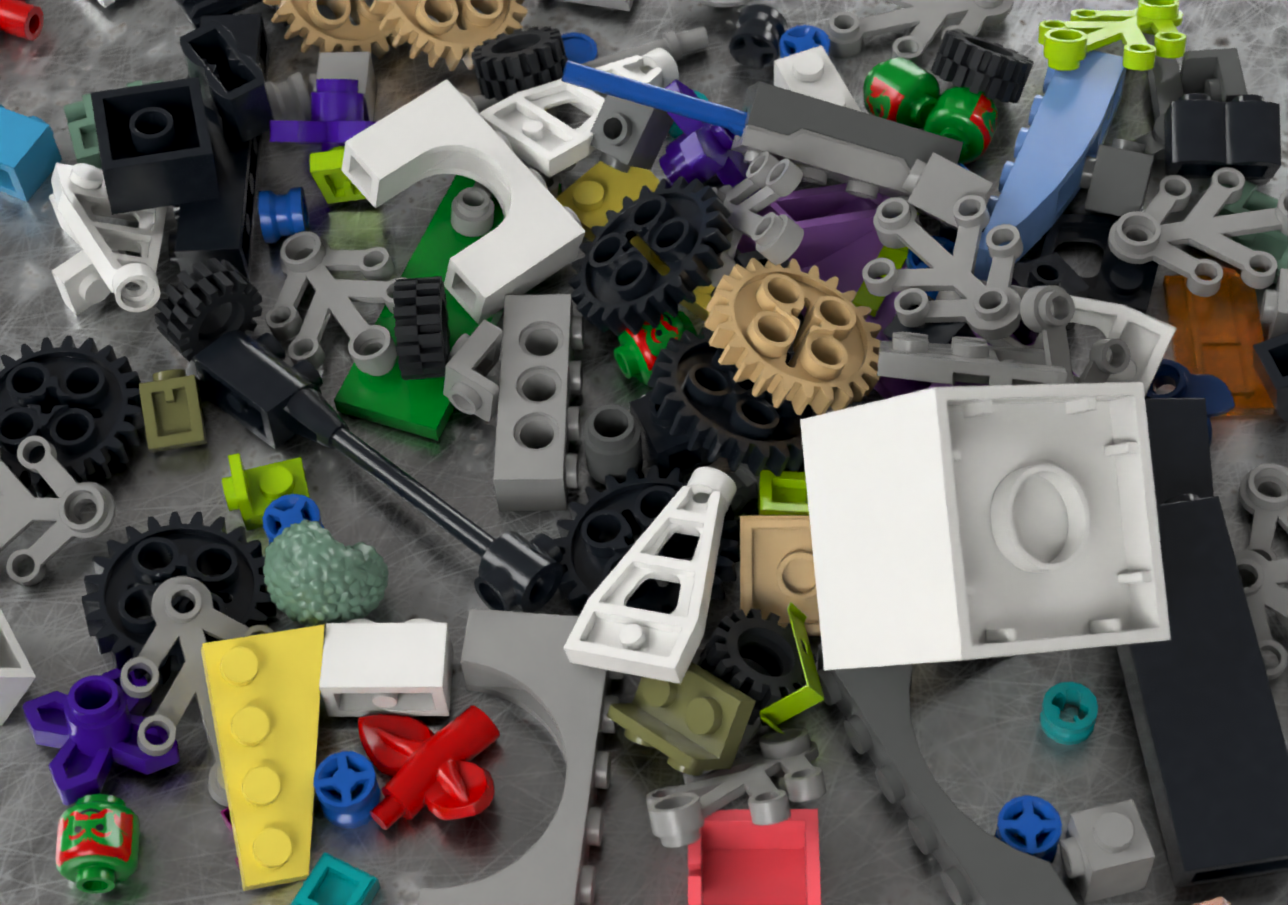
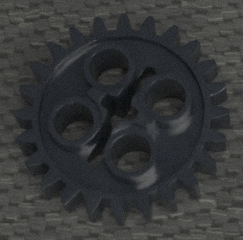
[568,176,733,336]
[647,327,827,477]
[0,335,145,498]
[553,465,740,615]
[82,511,277,684]

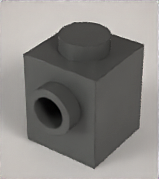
[590,95,674,173]
[1080,139,1154,217]

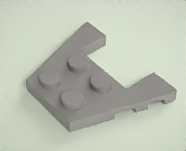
[877,332,1068,386]

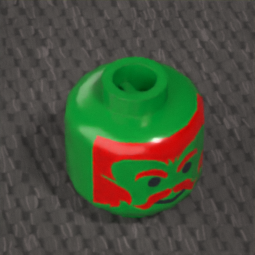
[863,57,940,129]
[924,86,999,164]
[614,310,698,387]
[55,794,140,894]

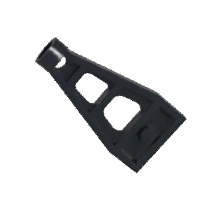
[938,214,1158,314]

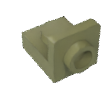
[139,369,208,453]

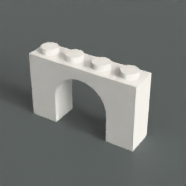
[342,79,585,325]

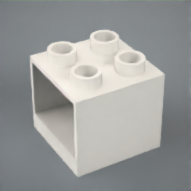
[800,382,1171,670]

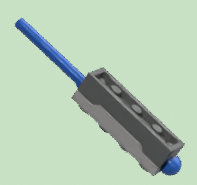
[562,60,968,214]

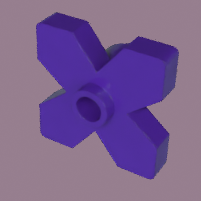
[270,79,376,152]
[659,79,761,202]
[23,667,180,805]

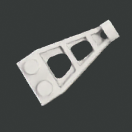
[479,48,679,178]
[51,163,167,312]
[935,279,1177,397]
[563,467,737,684]

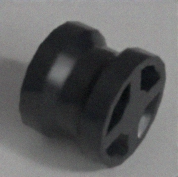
[729,4,787,70]

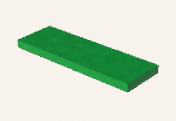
[334,175,562,441]

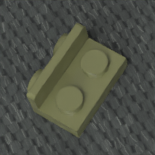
[607,662,756,776]

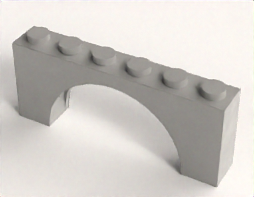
[417,608,624,905]

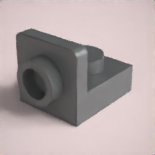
[1180,48,1248,103]

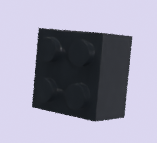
[91,77,220,215]

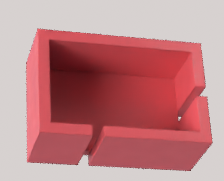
[688,809,821,905]

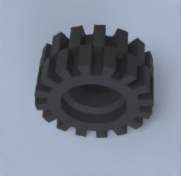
[471,26,567,100]
[931,30,1034,103]
[155,258,263,362]
[393,276,451,380]
[697,608,817,726]

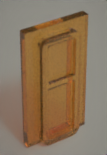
[1163,268,1275,416]

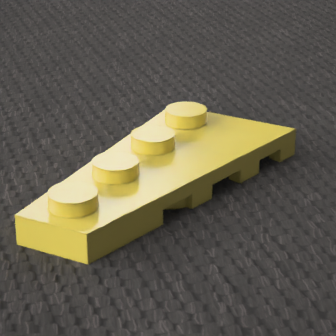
[557,161,715,322]
[201,624,325,891]

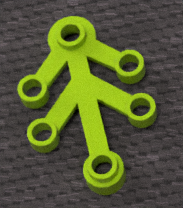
[1038,0,1187,71]

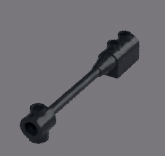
[193,330,563,613]

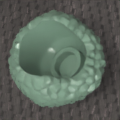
[263,519,389,630]

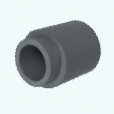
[583,404,643,485]

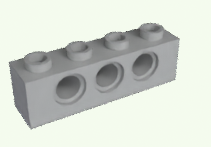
[493,294,584,511]

